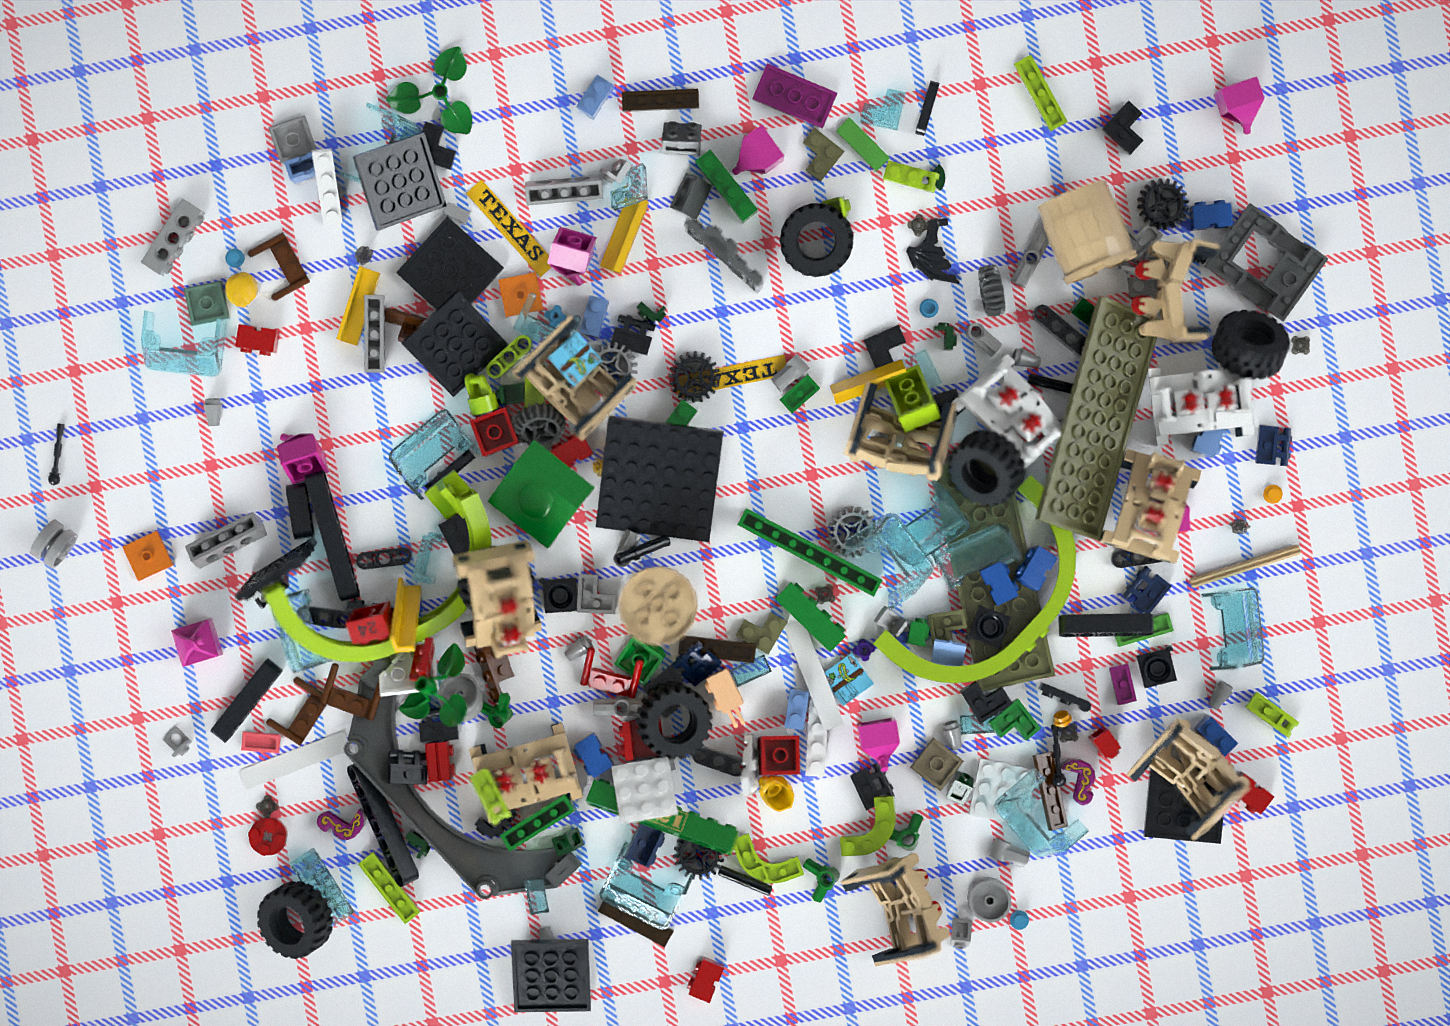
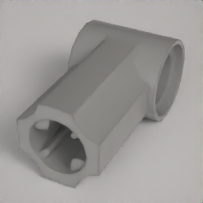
[965,323,1002,357]
[770,354,810,391]
[613,529,641,567]
[989,838,1031,868]

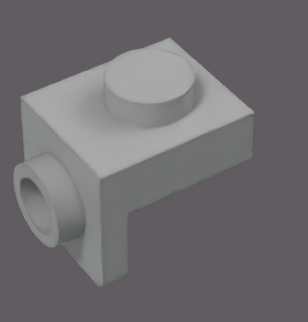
[874,605,908,638]

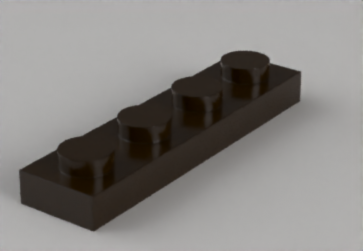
[622,88,699,112]
[678,635,757,663]
[598,894,674,948]

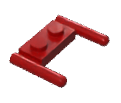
[580,647,643,699]

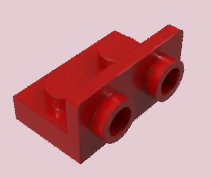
[409,637,435,681]

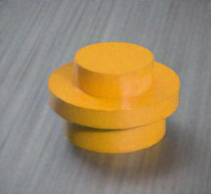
[1263,485,1283,504]
[1053,710,1072,727]

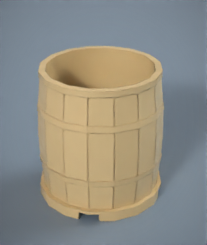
[1037,180,1137,285]
[619,566,698,645]

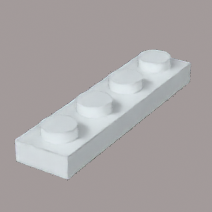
[312,148,343,225]
[805,699,827,777]

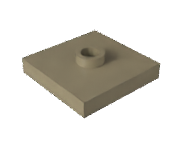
[910,737,964,791]

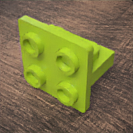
[424,470,471,520]

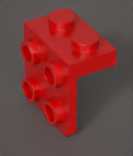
[619,718,663,761]

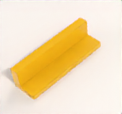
[600,195,649,275]
[336,266,381,346]
[829,359,906,405]
[390,577,422,652]

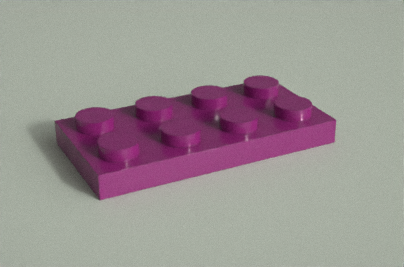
[752,63,838,129]

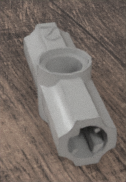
[1010,229,1049,288]
[593,698,643,717]

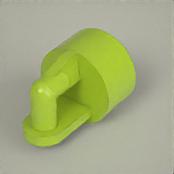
[464,373,499,417]

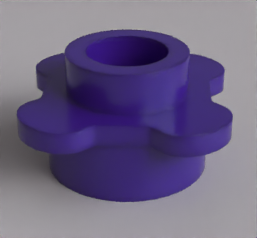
[852,639,875,661]

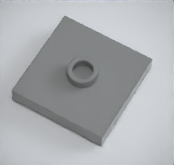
[268,115,317,164]

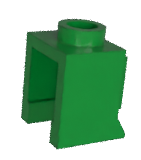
[906,618,930,647]

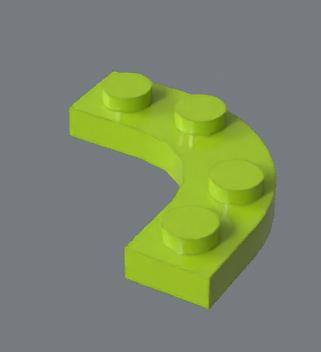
[840,795,896,856]
[734,833,804,884]

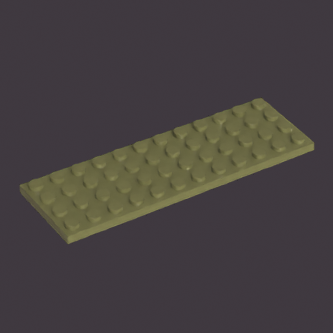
[1035,296,1161,541]
[933,459,1056,692]

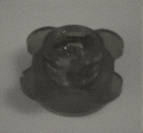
[907,214,930,237]
[355,246,373,266]
[1291,336,1310,355]
[1229,519,1251,534]
[815,584,835,605]
[1059,723,1079,743]
[256,795,279,818]

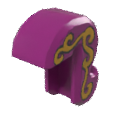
[1061,758,1096,805]
[317,808,366,840]

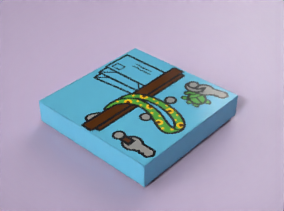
[548,331,602,386]
[824,653,874,706]

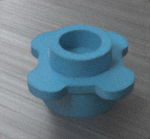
[544,305,567,328]

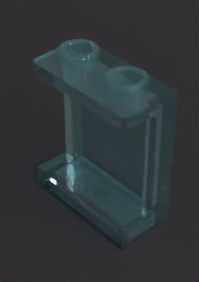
[411,532,445,584]

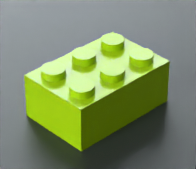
[884,364,941,432]

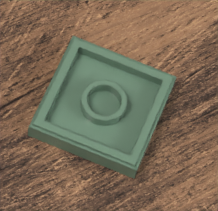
[184,281,230,326]

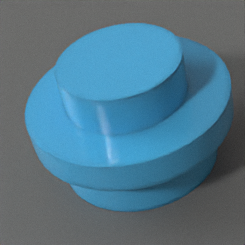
[225,248,245,268]
[919,299,939,318]
[1010,910,1029,930]

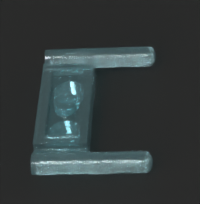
[513,293,581,343]

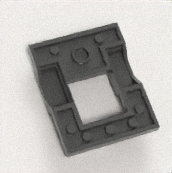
[1204,203,1329,322]
[684,217,763,294]

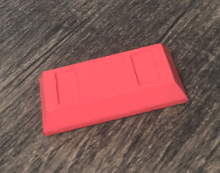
[241,731,281,754]

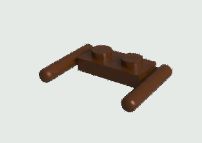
[247,232,310,301]
[320,663,381,721]
[266,676,327,746]

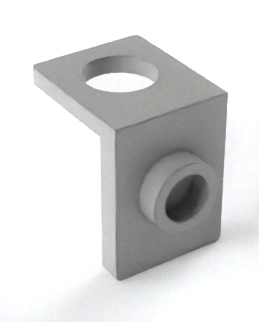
[1118,250,1150,276]
[163,726,192,758]

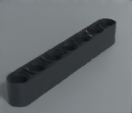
[304,470,360,602]
[347,763,419,887]

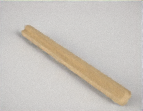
[1189,545,1301,588]

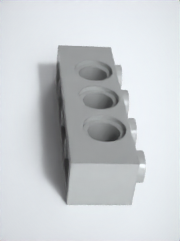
[525,175,603,206]
[141,198,205,277]
[364,295,385,373]
[185,512,268,569]

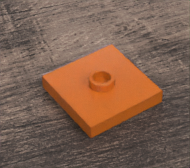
[498,272,544,318]
[122,531,174,581]

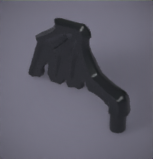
[906,218,959,284]

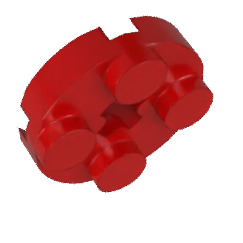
[248,817,288,856]

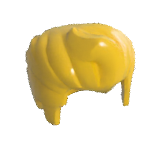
[225,272,258,308]
[759,775,795,812]

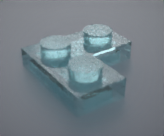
[860,88,906,131]
[610,163,648,211]

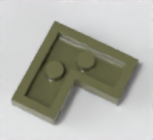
[802,128,845,182]
[927,608,969,647]
[735,612,788,655]

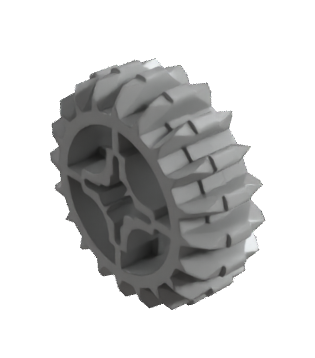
[594,342,638,377]
[827,506,879,558]

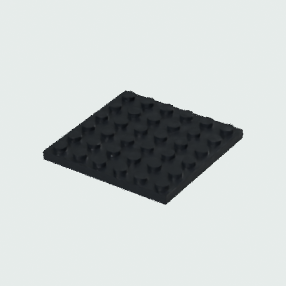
[595,415,724,542]

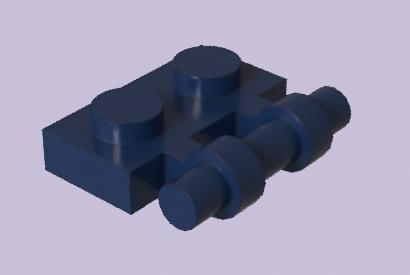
[1255,425,1293,467]
[1122,566,1172,613]
[672,642,722,687]

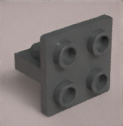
[662,121,702,156]

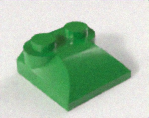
[614,636,666,686]

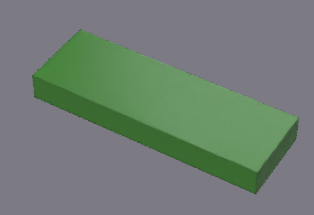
[836,117,890,172]
[1115,612,1174,647]

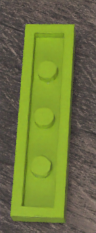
[1014,55,1068,132]
[358,852,421,924]

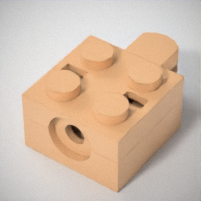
[705,667,745,728]

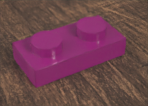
[1109,663,1137,706]

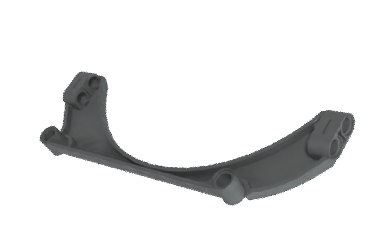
[344,656,582,900]

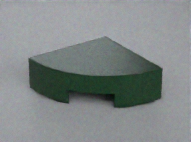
[926,164,946,191]

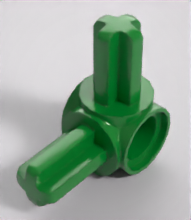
[481,692,513,729]
[889,813,923,851]
[803,858,840,903]

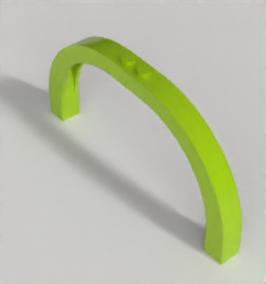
[873,475,1076,683]
[261,488,492,662]

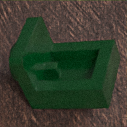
[1069,296,1095,327]
[636,301,667,324]
[933,322,957,351]
[496,383,525,405]

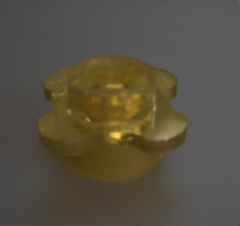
[592,458,603,477]

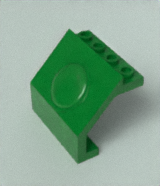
[487,440,595,549]

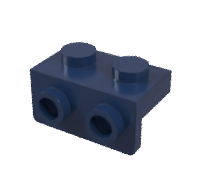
[624,823,665,868]

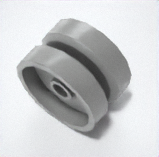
[30,519,78,569]
[438,673,484,722]
[967,877,1012,923]

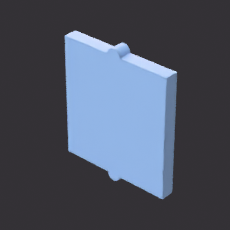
[931,639,966,666]

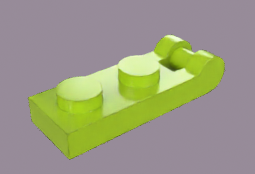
[883,160,940,193]
[1245,692,1300,738]
[468,768,511,825]

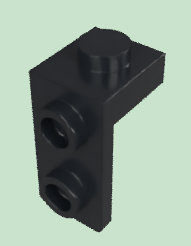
[474,808,517,839]

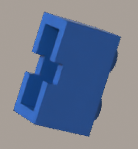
[1189,200,1233,231]
[1014,546,1058,591]
[979,561,1019,606]
[1194,715,1239,757]
[573,732,614,778]

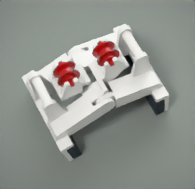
[952,354,1063,467]
[1148,368,1255,446]

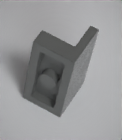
[670,173,712,219]

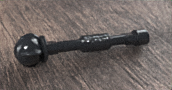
[48,423,65,486]
[1051,724,1066,787]

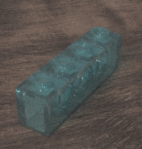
[289,848,355,927]

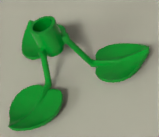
[386,46,472,135]
[398,642,467,726]

